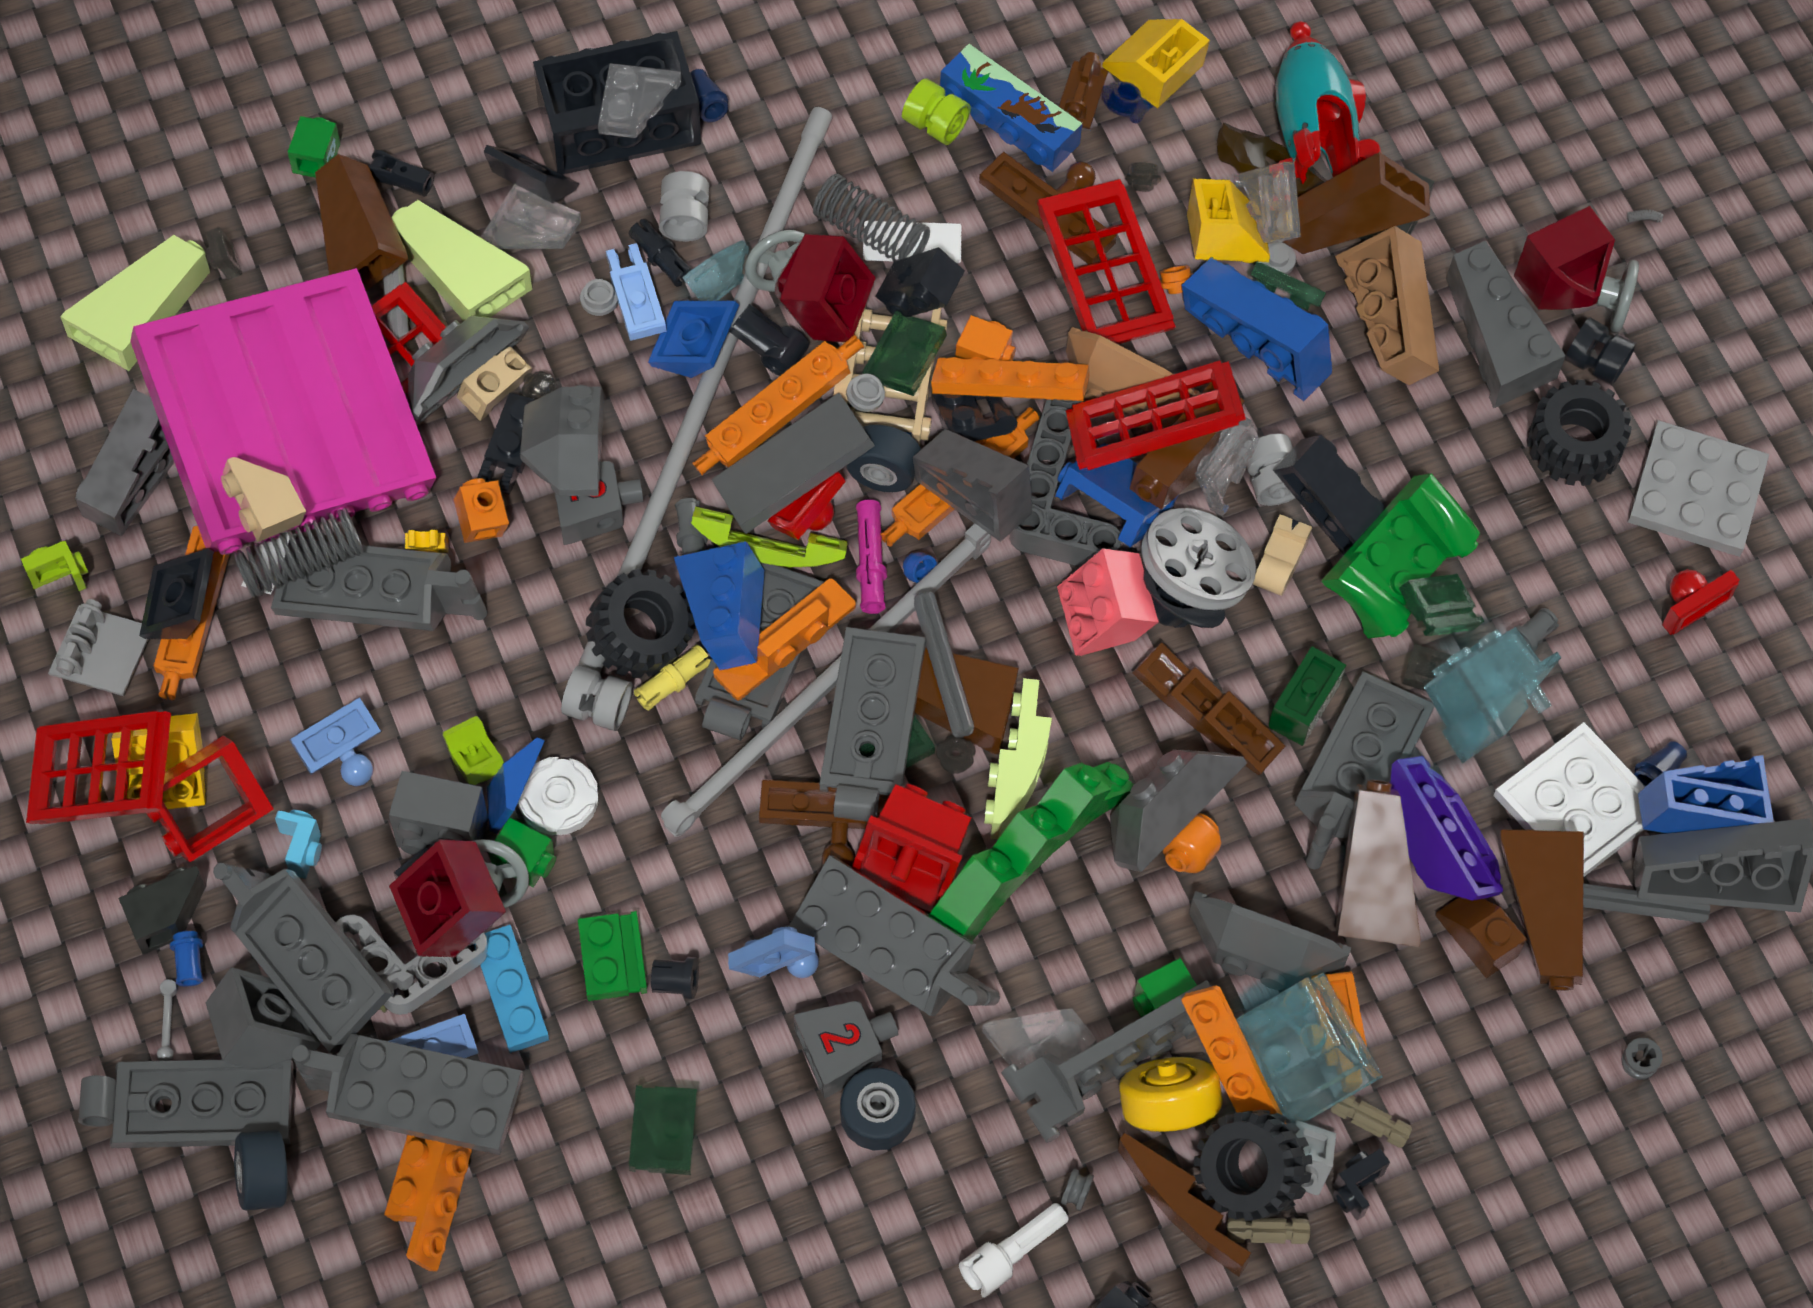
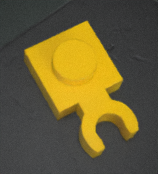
[405,530,449,553]

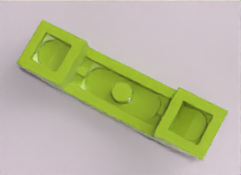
[691,506,847,567]

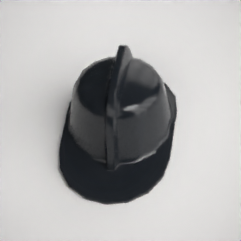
[1143,566,1225,628]

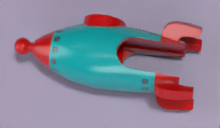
[1274,21,1381,203]

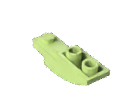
[984,678,1052,839]

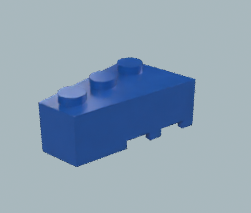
[1638,755,1774,834]

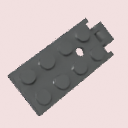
[695,563,824,741]
[820,627,926,822]
[78,1059,294,1148]

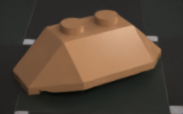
[1066,327,1201,432]

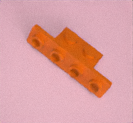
[713,578,856,701]
[1182,985,1287,1124]
[384,1135,472,1271]

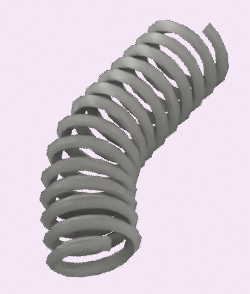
[1626,209,1664,223]

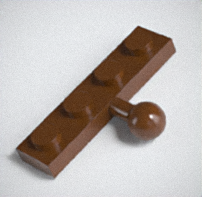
[979,152,1117,265]
[759,780,890,866]

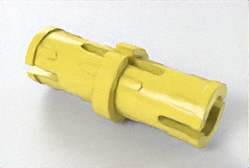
[634,645,711,711]

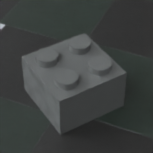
[389,771,489,855]

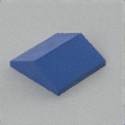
[648,301,739,378]
[487,737,545,834]

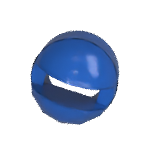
[903,552,937,584]

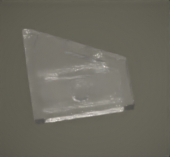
[598,63,681,138]
[1234,162,1301,243]
[480,184,581,249]
[1195,417,1259,517]
[982,1008,1097,1069]

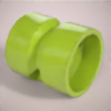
[902,78,971,145]

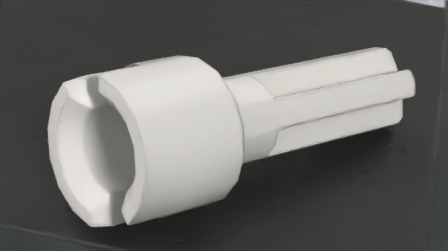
[959,1203,1069,1297]

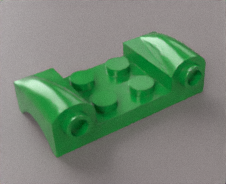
[1321,473,1480,638]

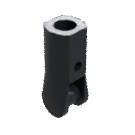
[367,150,434,197]

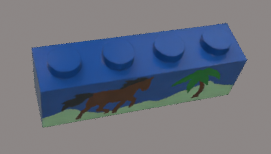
[940,44,1082,172]

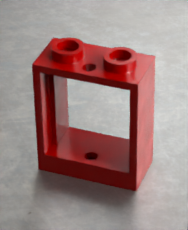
[140,736,274,862]

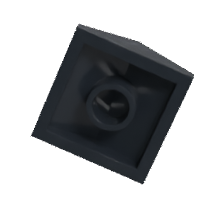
[484,145,579,204]
[139,548,214,639]

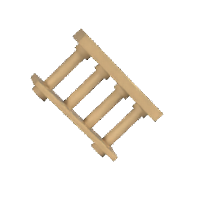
[833,305,947,446]

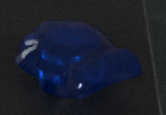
[1102,82,1153,124]

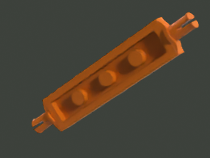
[692,335,864,476]
[880,407,1039,547]
[153,526,230,700]

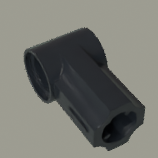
[729,304,809,376]

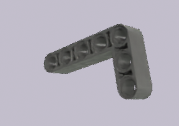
[1009,399,1122,567]

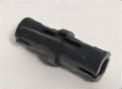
[628,219,693,287]

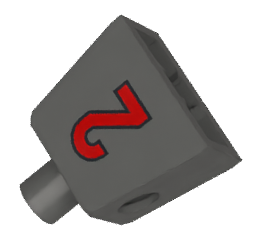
[555,461,643,545]
[794,1001,899,1099]

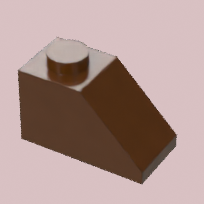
[1435,897,1527,978]

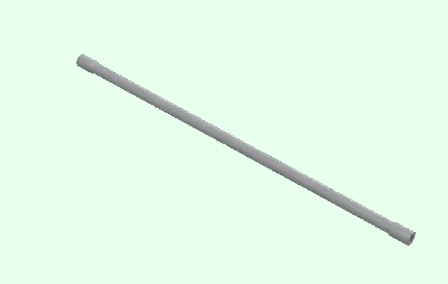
[578,107,832,672]

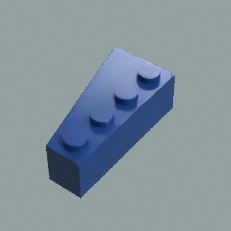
[1182,257,1332,402]

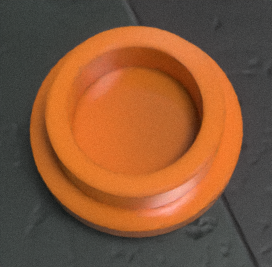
[1160,265,1193,294]

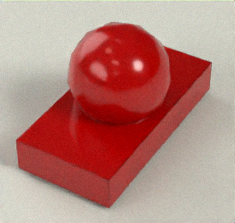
[767,472,846,540]
[1662,569,1740,635]

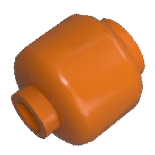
[1162,813,1222,873]

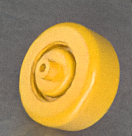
[1119,1057,1223,1132]

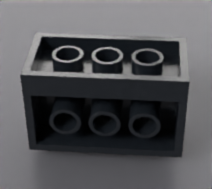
[533,31,701,175]

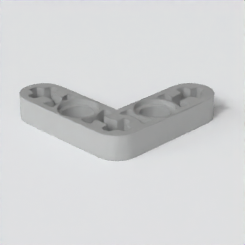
[336,915,487,1015]

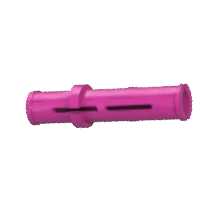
[856,500,887,614]

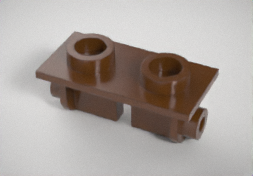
[1059,52,1109,129]

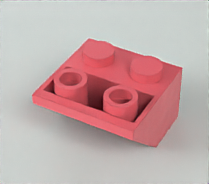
[1057,549,1159,656]

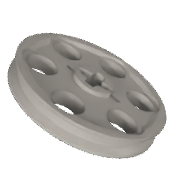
[1141,508,1256,610]

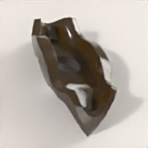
[1217,123,1328,199]

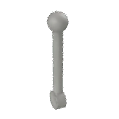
[157,979,178,1061]

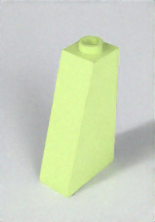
[391,200,532,321]
[61,235,210,371]

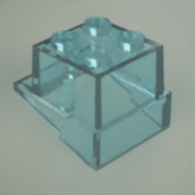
[1424,627,1561,764]
[1236,973,1383,1124]

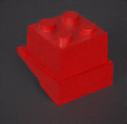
[852,784,971,914]

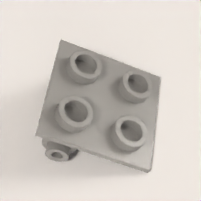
[48,599,148,696]

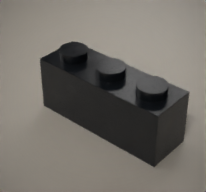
[1273,435,1385,555]

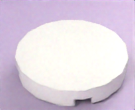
[518,757,598,835]

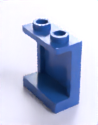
[1055,443,1178,547]

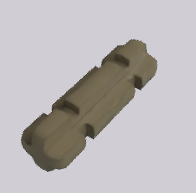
[1331,1091,1412,1148]
[1226,1218,1310,1244]

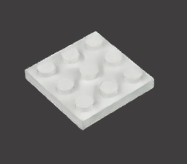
[1493,722,1645,876]

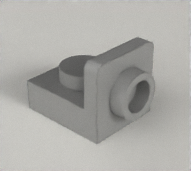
[1295,1120,1336,1195]

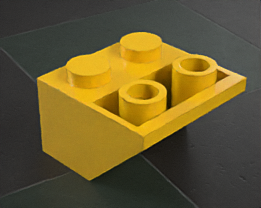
[1102,19,1210,109]
[1187,179,1270,263]
[111,713,206,809]

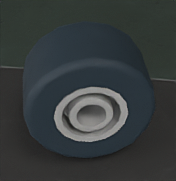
[846,425,921,492]
[840,1068,916,1151]
[234,1130,288,1211]

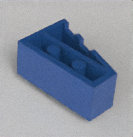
[674,541,765,670]

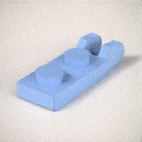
[606,243,667,341]

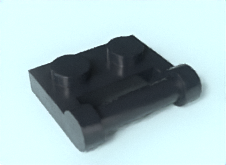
[931,391,1017,441]

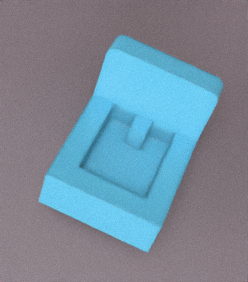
[275,810,322,879]

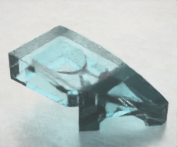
[682,240,749,301]

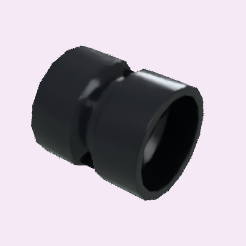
[1565,317,1637,386]

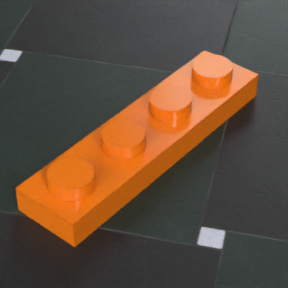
[931,357,1090,401]

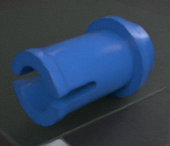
[169,931,204,986]

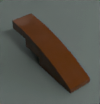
[1132,642,1286,775]
[1118,1133,1251,1277]

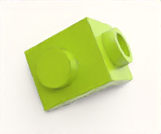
[21,541,88,591]
[443,716,504,785]

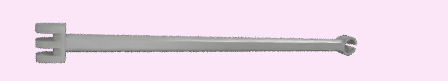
[661,523,991,837]

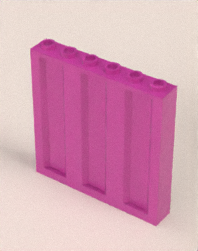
[130,268,436,555]

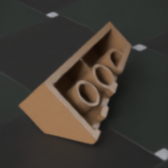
[1335,226,1439,385]

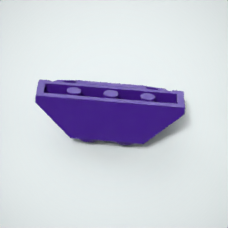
[1390,756,1503,901]

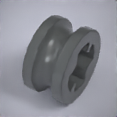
[1621,1038,1663,1080]
[1061,1168,1094,1211]

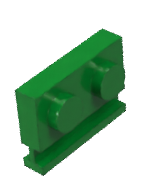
[578,911,647,1001]

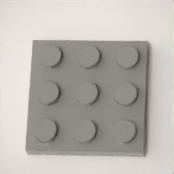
[1628,420,1769,557]

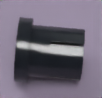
[651,957,699,999]

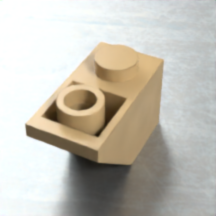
[221,457,306,542]

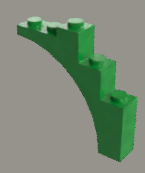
[929,762,1134,941]

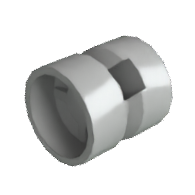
[659,171,709,242]
[1242,434,1295,506]
[561,665,633,731]

